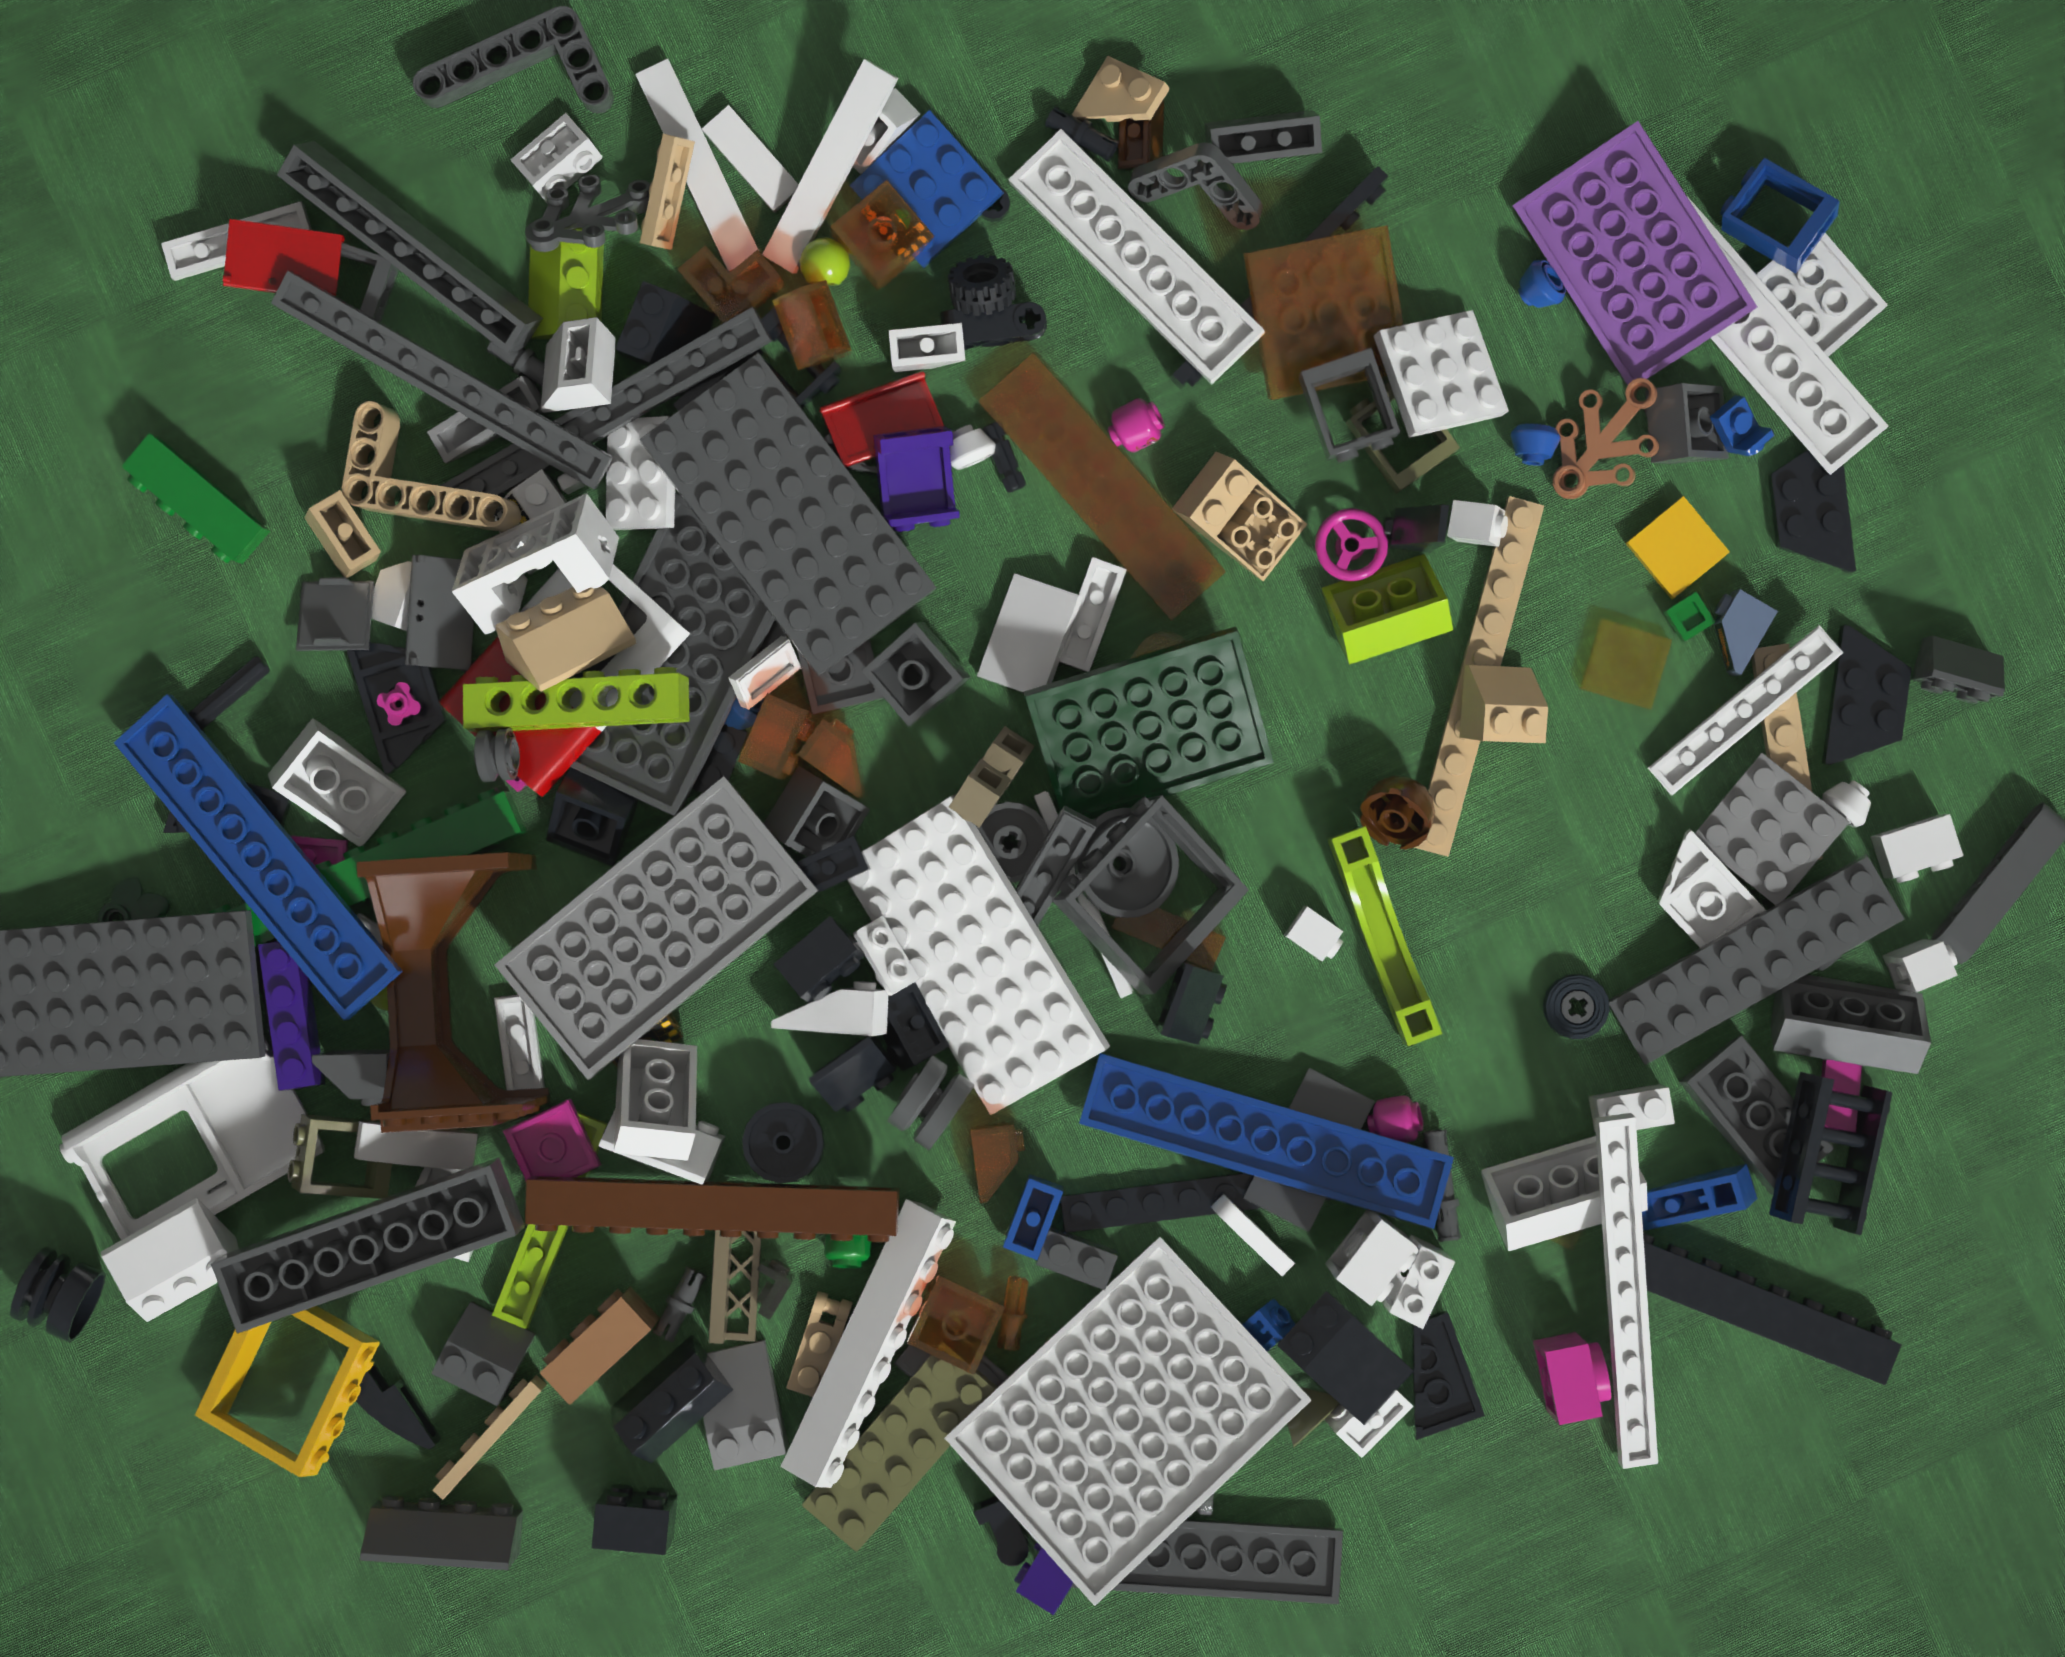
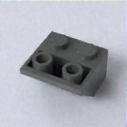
[1911,636,2005,704]

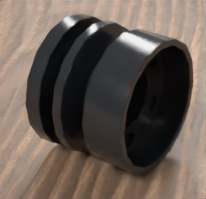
[10,1246,106,1343]

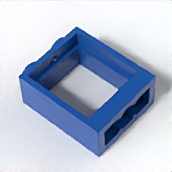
[1720,158,1840,273]

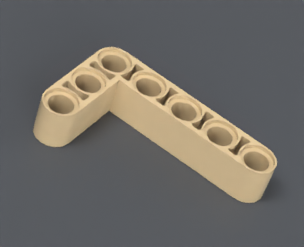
[342,401,521,532]

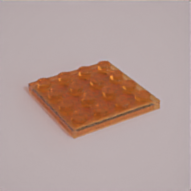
[1243,225,1403,400]

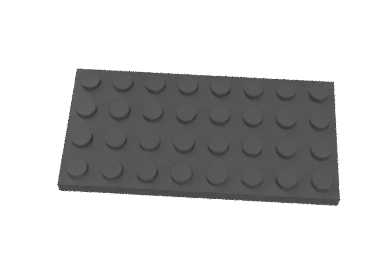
[640,353,937,677]
[570,493,775,816]
[0,910,266,1077]

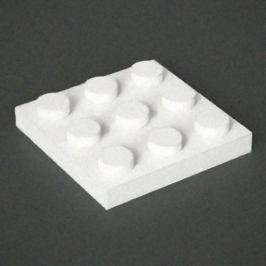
[1756,233,1888,357]
[1374,310,1509,438]

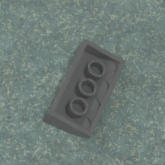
[1679,1035,1834,1195]

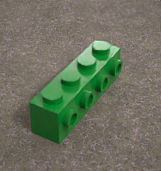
[121,433,270,564]

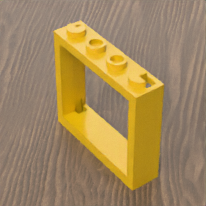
[194,1306,380,1477]

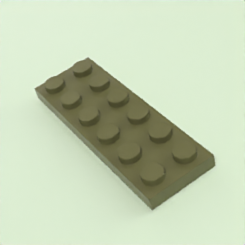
[802,1340,998,1552]

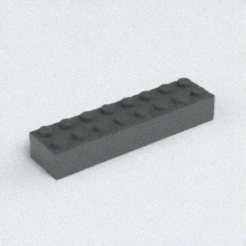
[211,1157,525,1334]

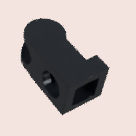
[974,1495,1029,1567]

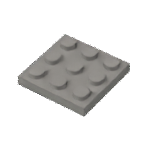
[1695,753,1849,905]

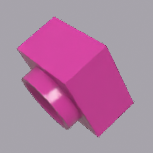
[1533,1332,1611,1425]

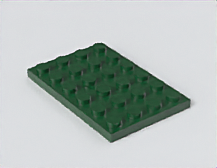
[1024,626,1274,819]

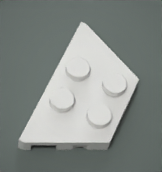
[1657,828,1766,948]

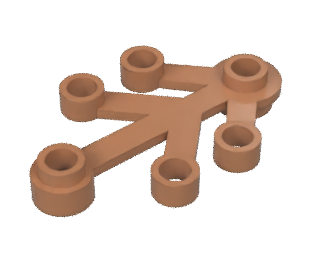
[1553,378,1659,499]

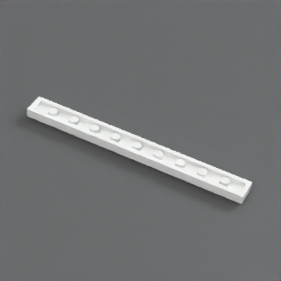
[1595,1113,1658,1469]

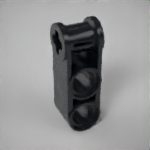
[940,302,1047,350]

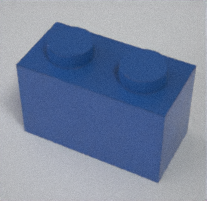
[1003,1174,1063,1260]

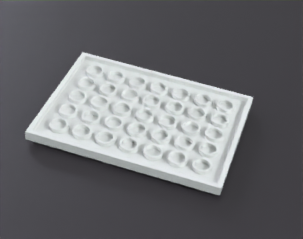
[945,1237,1311,1606]

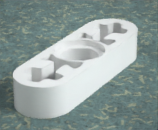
[1211,1194,1295,1276]

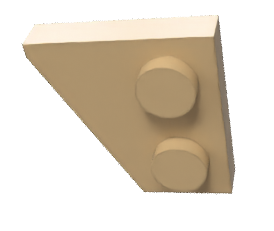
[1072,56,1170,122]

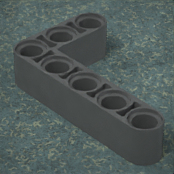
[413,6,614,114]

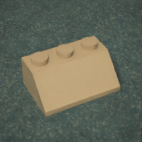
[495,586,636,692]

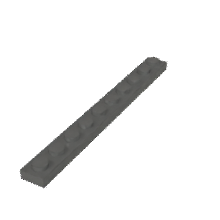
[271,271,613,490]
[440,307,773,516]

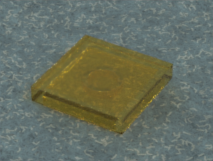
[1580,619,1672,710]

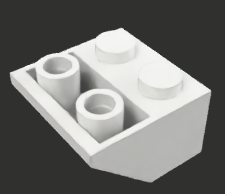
[541,317,616,413]

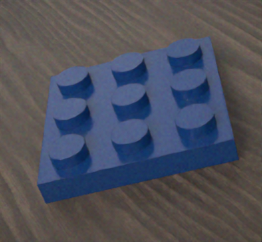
[849,110,1004,268]

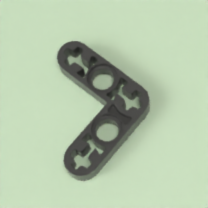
[1128,142,1263,230]

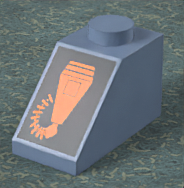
[1714,589,1778,676]

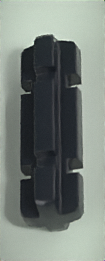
[982,421,1026,493]

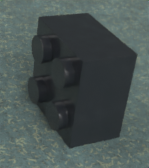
[591,1484,678,1555]

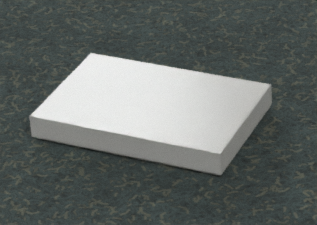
[977,573,1083,693]

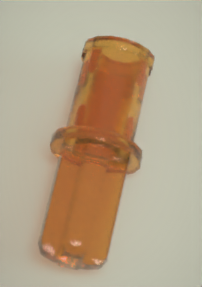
[997,1275,1029,1351]

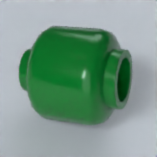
[824,1234,872,1269]

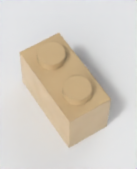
[304,490,381,578]

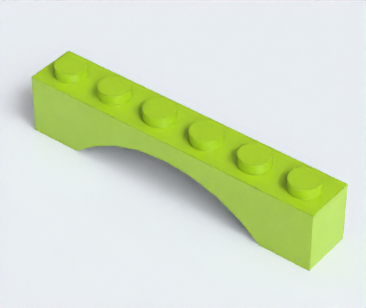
[1327,826,1443,1046]

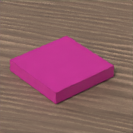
[503,1099,602,1180]

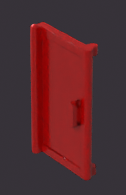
[223,219,345,297]
[819,371,944,467]

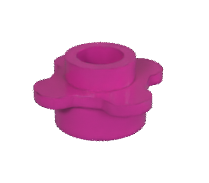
[377,682,421,726]

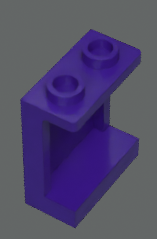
[873,426,960,532]

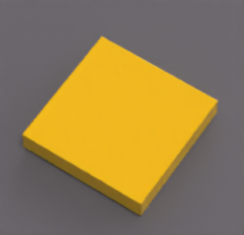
[1625,496,1730,599]

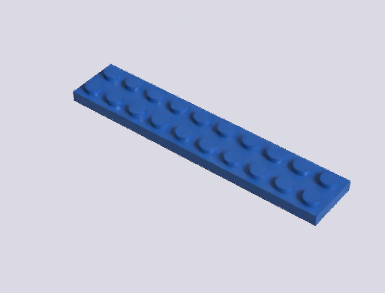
[114,694,403,1020]
[1079,1053,1454,1229]

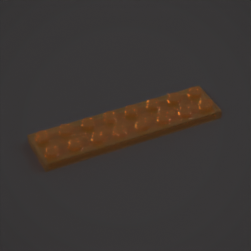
[978,353,1226,621]

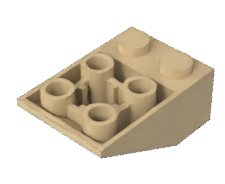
[1172,452,1307,582]

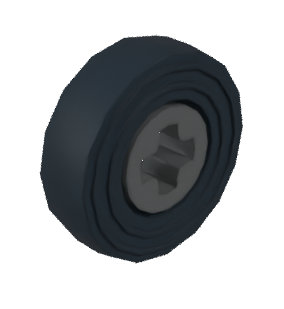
[1543,974,1610,1039]

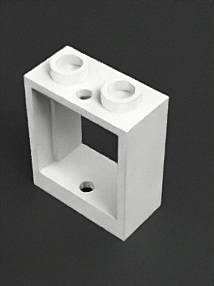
[1382,1235,1455,1329]

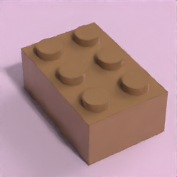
[540,1286,660,1405]

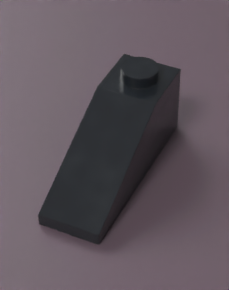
[1383,504,1449,553]

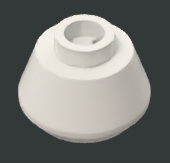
[949,424,996,470]
[1822,780,1871,827]

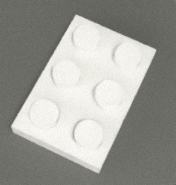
[606,416,675,530]

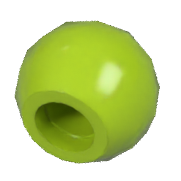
[799,237,851,286]

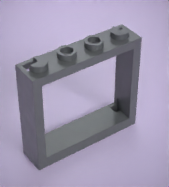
[1052,795,1249,995]

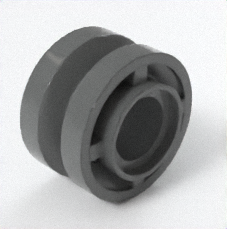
[474,728,520,782]

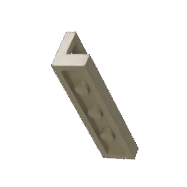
[709,1230,762,1344]

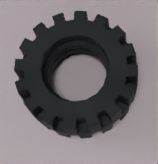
[948,255,1016,316]

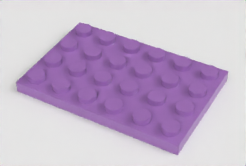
[1512,121,1758,385]

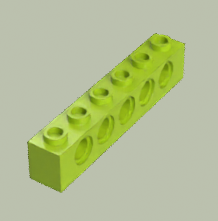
[463,667,690,733]

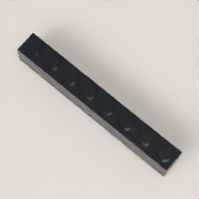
[1643,1232,1902,1385]

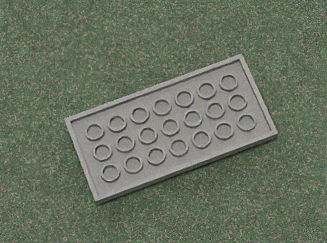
[495,776,819,1080]

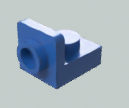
[1710,395,1774,456]
[1242,1299,1296,1352]

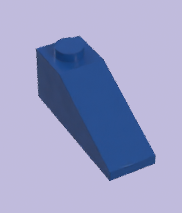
[1642,1164,1758,1231]

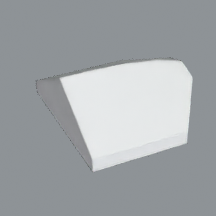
[371,561,423,631]

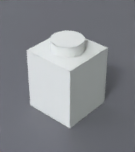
[1447,500,1508,547]
[1284,906,1343,962]

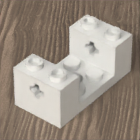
[452,493,619,635]

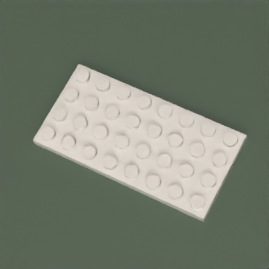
[847,794,1110,1115]

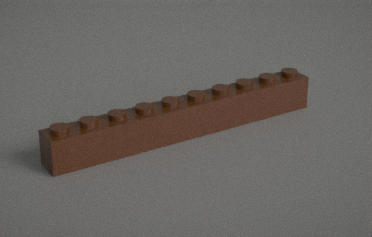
[525,1176,899,1242]

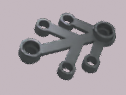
[525,175,650,252]

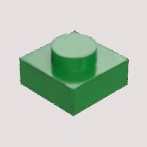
[1663,591,1716,642]

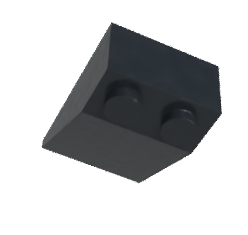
[1156,961,1227,1045]
[1277,1291,1414,1425]

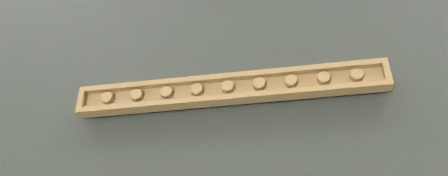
[1414,496,1544,857]

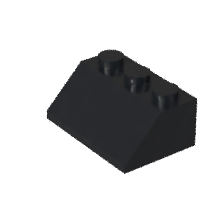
[610,1335,733,1463]

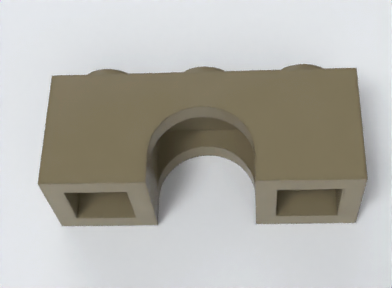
[949,726,1035,828]

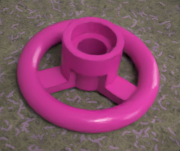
[1315,508,1388,581]

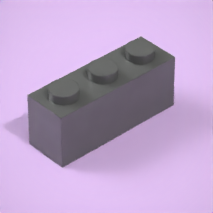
[1204,110,1322,164]

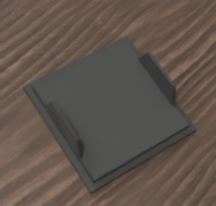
[296,578,374,651]

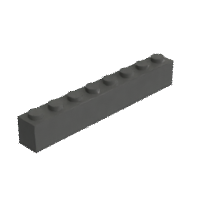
[277,141,543,354]

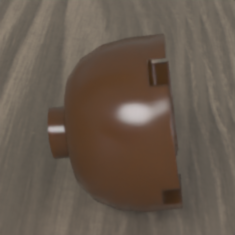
[1360,776,1435,850]

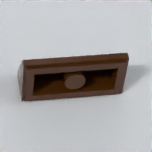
[1118,99,1164,170]

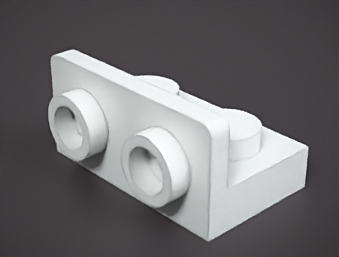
[511,113,602,203]
[853,916,919,996]
[1324,1390,1413,1458]

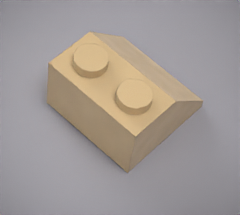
[1459,664,1548,743]

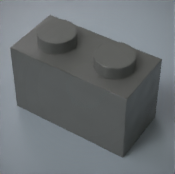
[1036,1226,1118,1290]

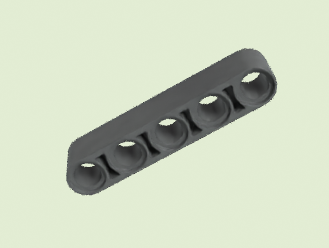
[1931,802,2065,964]

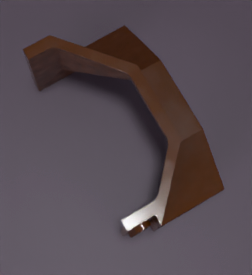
[357,852,550,1133]

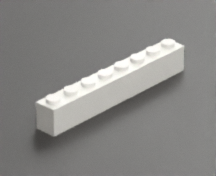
[780,1199,956,1488]

